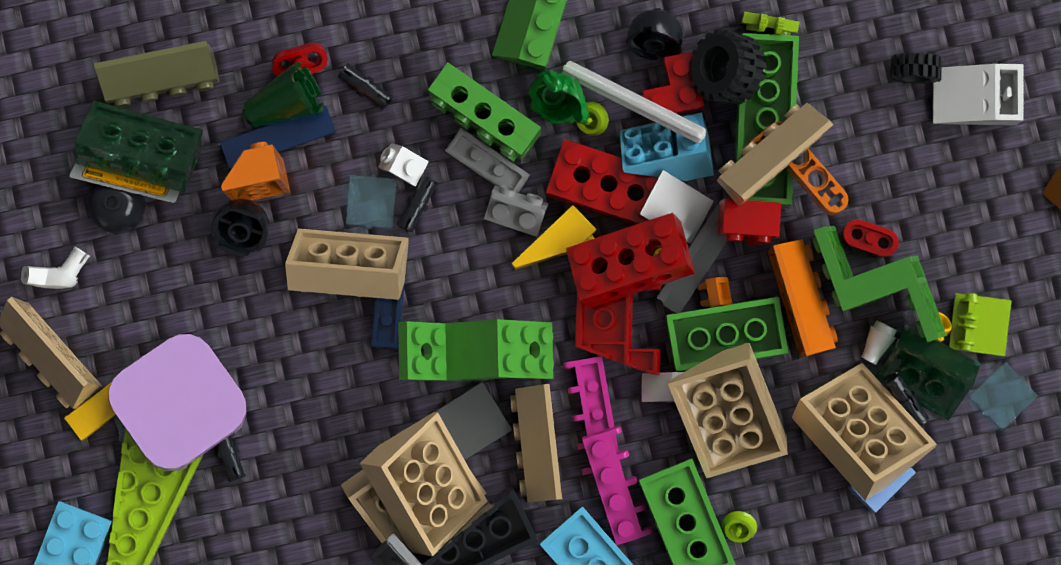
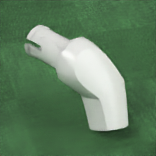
[21,246,90,289]

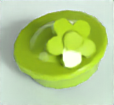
[577,102,609,136]
[722,511,757,543]

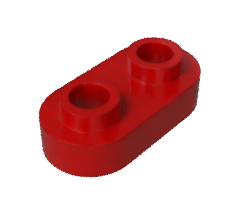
[272,43,328,77]
[842,219,899,258]

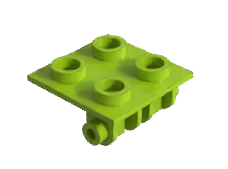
[949,293,1012,356]

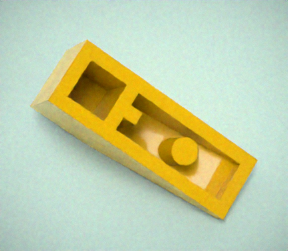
[512,205,597,270]

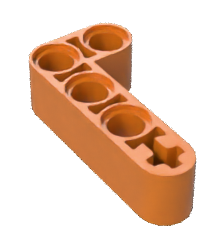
[742,121,848,216]

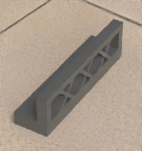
[654,204,727,314]

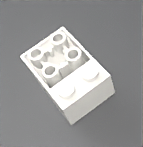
[933,64,1023,125]

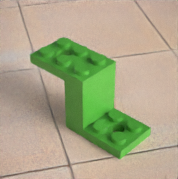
[813,226,947,342]
[398,319,554,381]

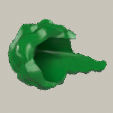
[528,70,589,124]

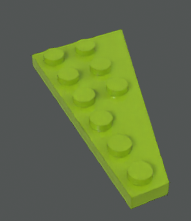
[106,428,204,565]

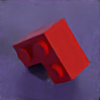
[641,52,704,123]
[718,198,781,246]

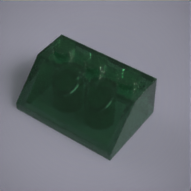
[875,324,981,421]

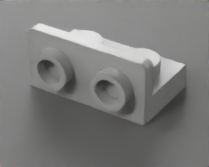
[484,185,548,237]

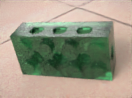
[75,101,203,193]

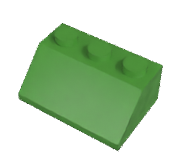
[492,0,567,71]

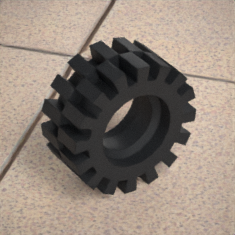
[890,53,942,84]

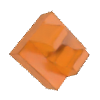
[698,277,732,307]

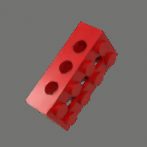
[546,139,659,225]
[566,212,696,309]

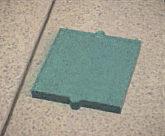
[346,174,397,229]
[970,362,1038,430]

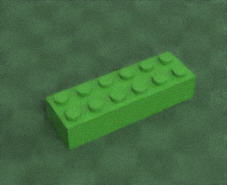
[734,33,799,208]

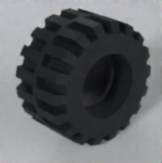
[689,29,766,105]

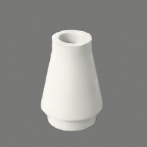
[861,320,897,364]

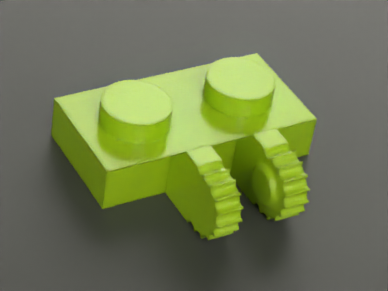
[740,11,800,36]

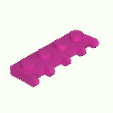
[563,356,622,475]
[582,426,654,545]

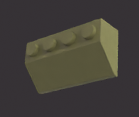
[94,41,220,108]

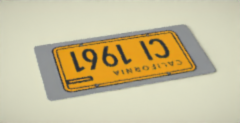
[70,144,189,203]

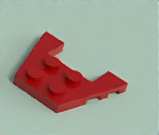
[575,285,662,375]

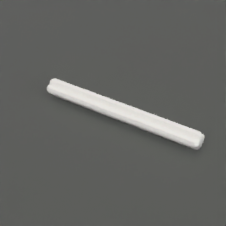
[562,61,706,143]

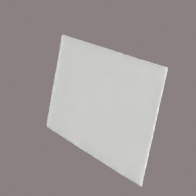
[640,170,714,244]

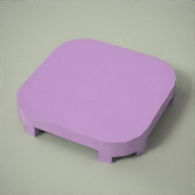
[109,334,246,471]

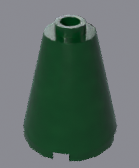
[242,61,324,127]

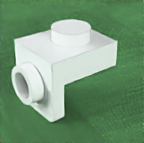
[378,143,428,186]

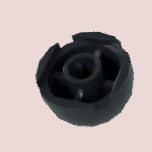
[626,8,683,61]
[89,184,146,234]
[211,198,269,257]

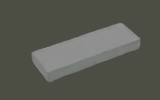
[445,128,530,193]

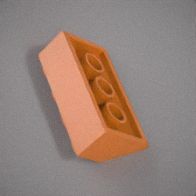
[221,142,291,201]
[767,239,838,359]

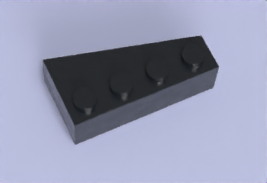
[421,484,538,565]

